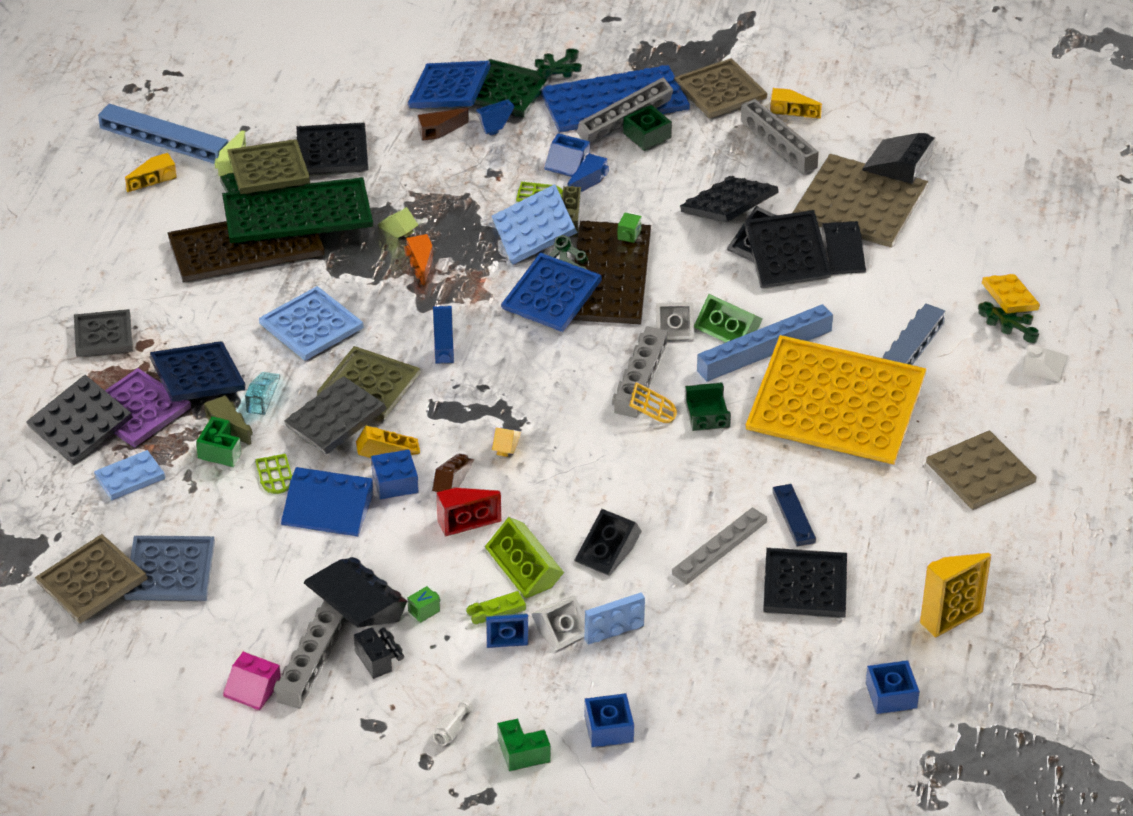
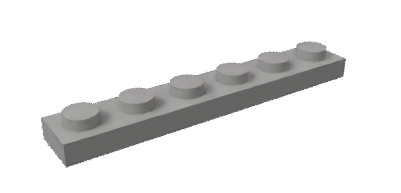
[672,507,767,585]

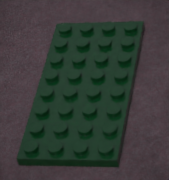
[222,177,373,243]

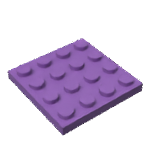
[105,368,191,448]

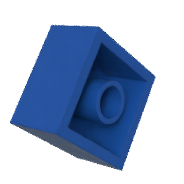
[371,449,419,500]
[865,660,920,714]
[584,693,634,748]

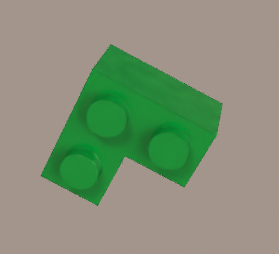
[196,416,241,467]
[497,718,551,771]

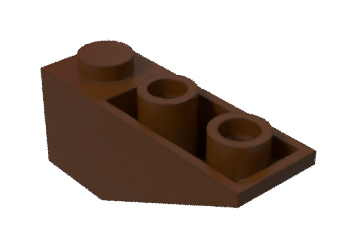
[418,108,469,141]
[432,454,474,492]

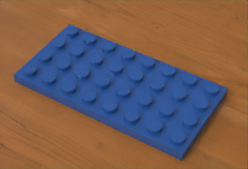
[541,65,690,132]

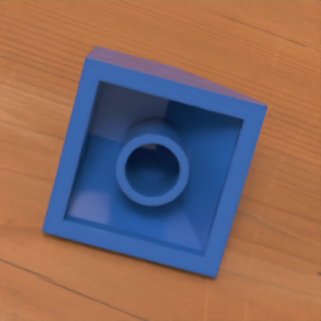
[476,100,514,135]
[486,613,528,648]

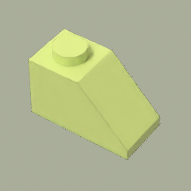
[377,207,418,238]

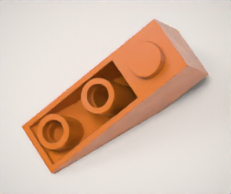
[404,234,433,285]

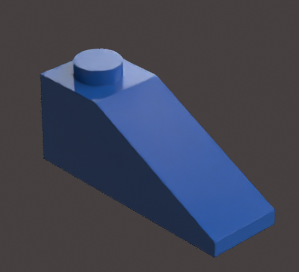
[567,153,609,192]
[433,306,454,364]

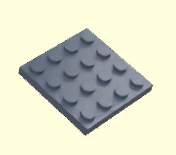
[124,536,215,601]

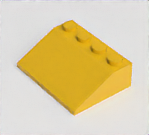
[920,553,992,638]

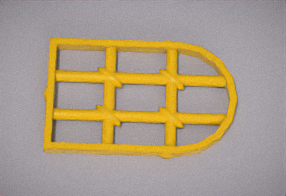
[629,382,677,423]

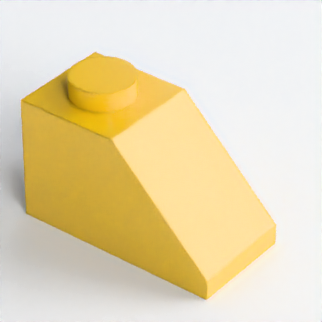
[492,427,521,457]

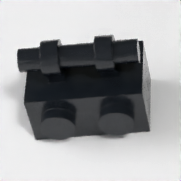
[354,627,405,679]

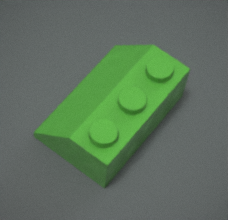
[694,294,763,342]

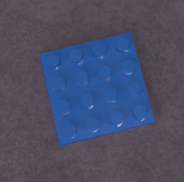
[408,60,491,109]
[501,253,602,332]

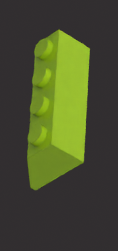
[484,517,564,598]

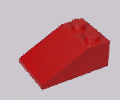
[436,488,501,537]

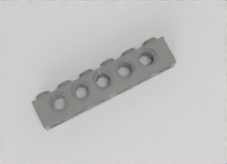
[577,77,673,143]
[741,99,819,174]
[612,326,668,418]
[274,601,348,709]

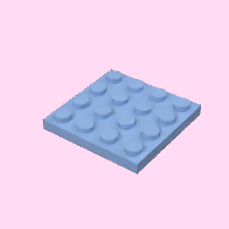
[492,184,577,265]
[259,286,364,361]

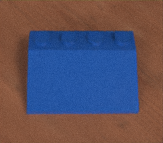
[281,467,373,537]

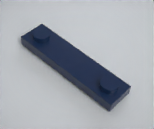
[772,484,816,547]

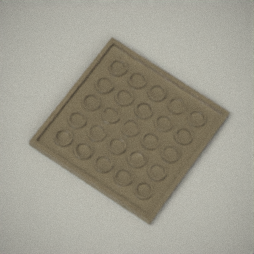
[792,154,928,248]

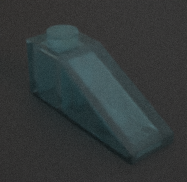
[245,372,281,415]

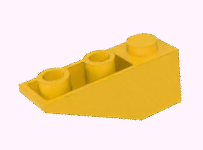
[770,88,822,118]
[125,153,177,192]
[356,425,420,458]

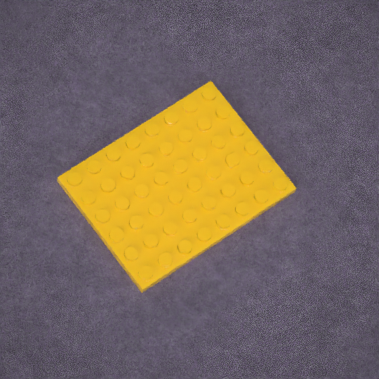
[745,335,927,465]

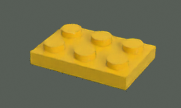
[982,274,1040,313]

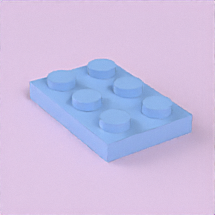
[94,450,165,500]
[584,592,645,644]

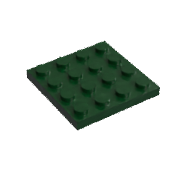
[474,59,551,117]

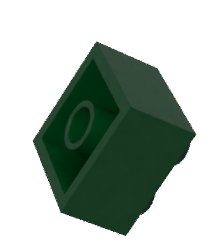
[623,104,672,151]

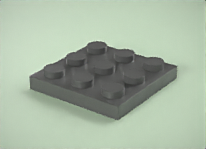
[74,309,133,357]

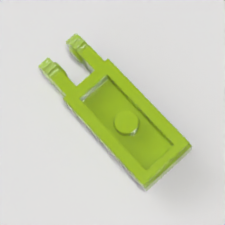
[466,591,526,624]

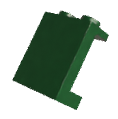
[684,382,731,431]

